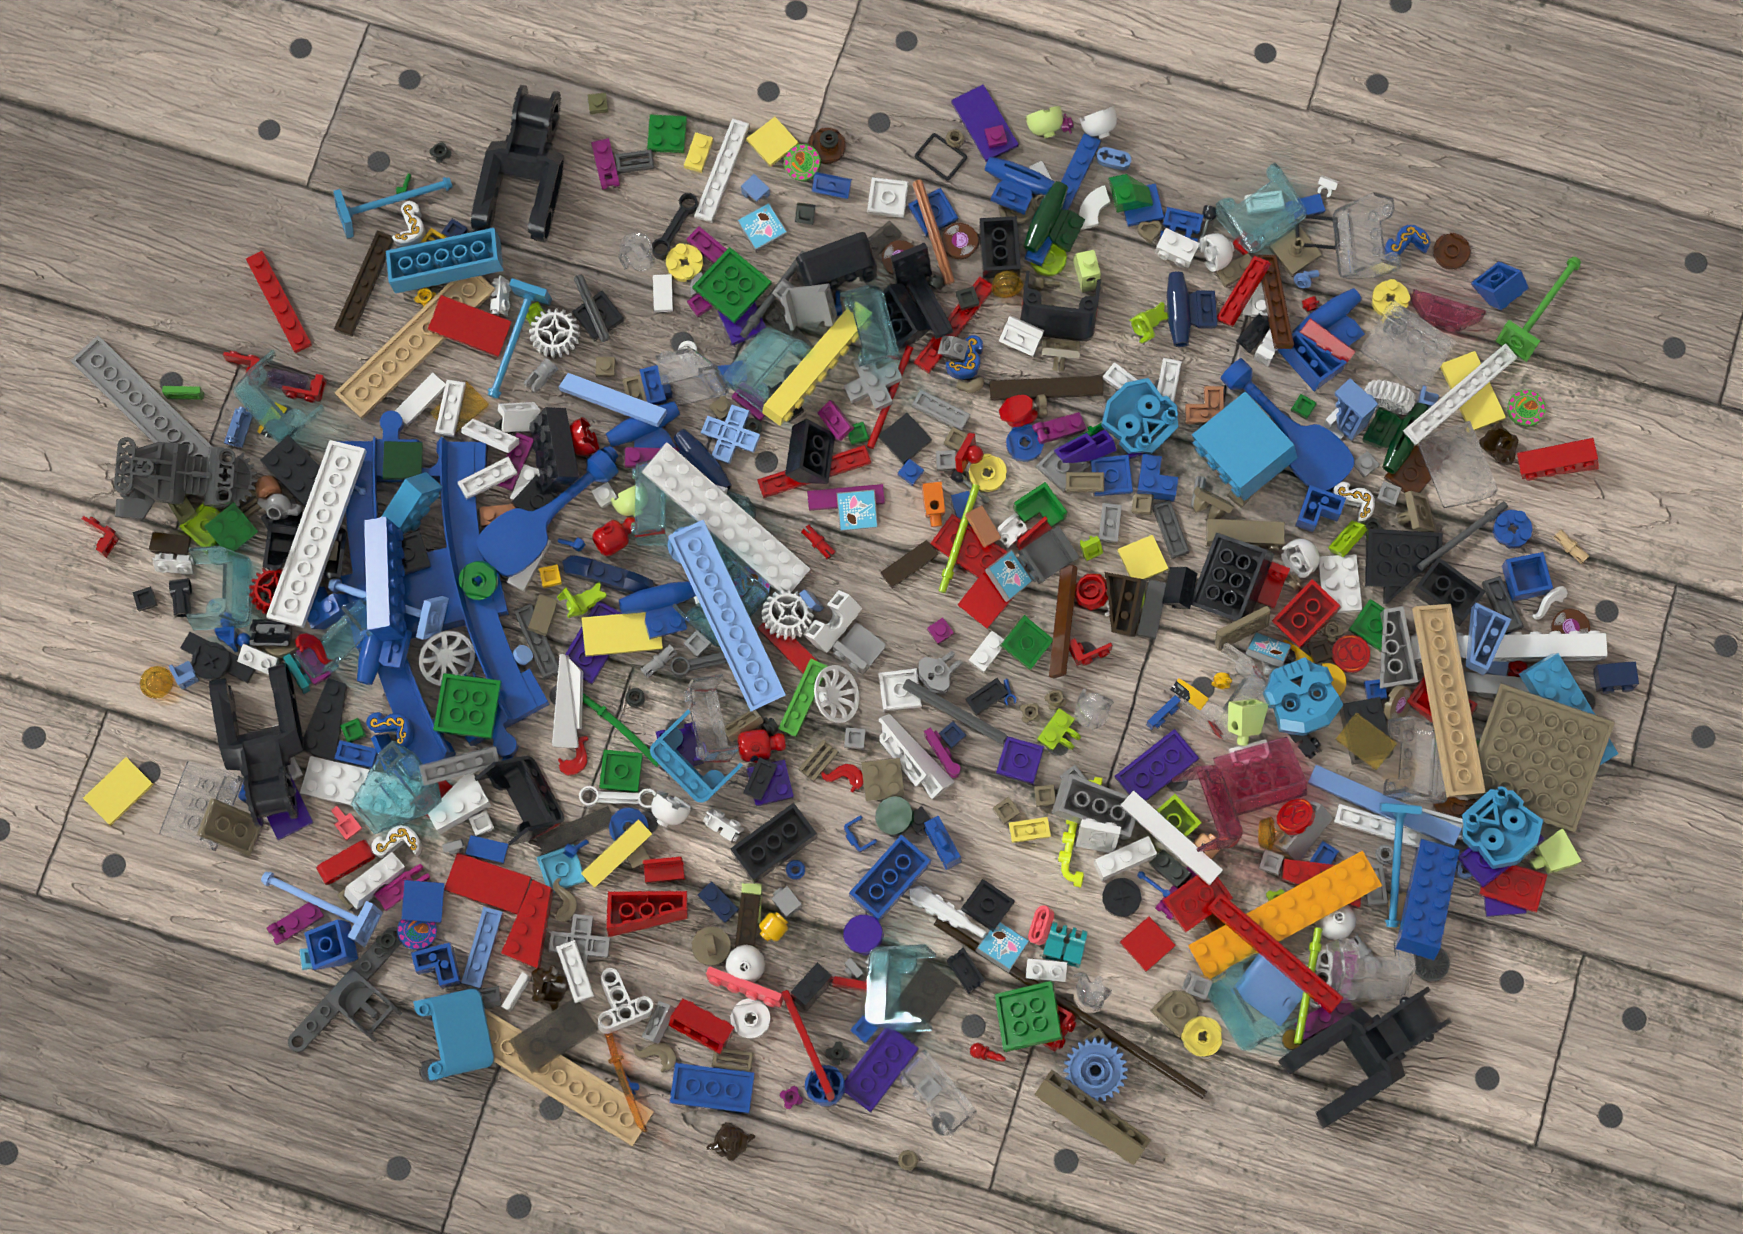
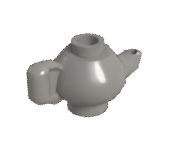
[257,494,302,520]

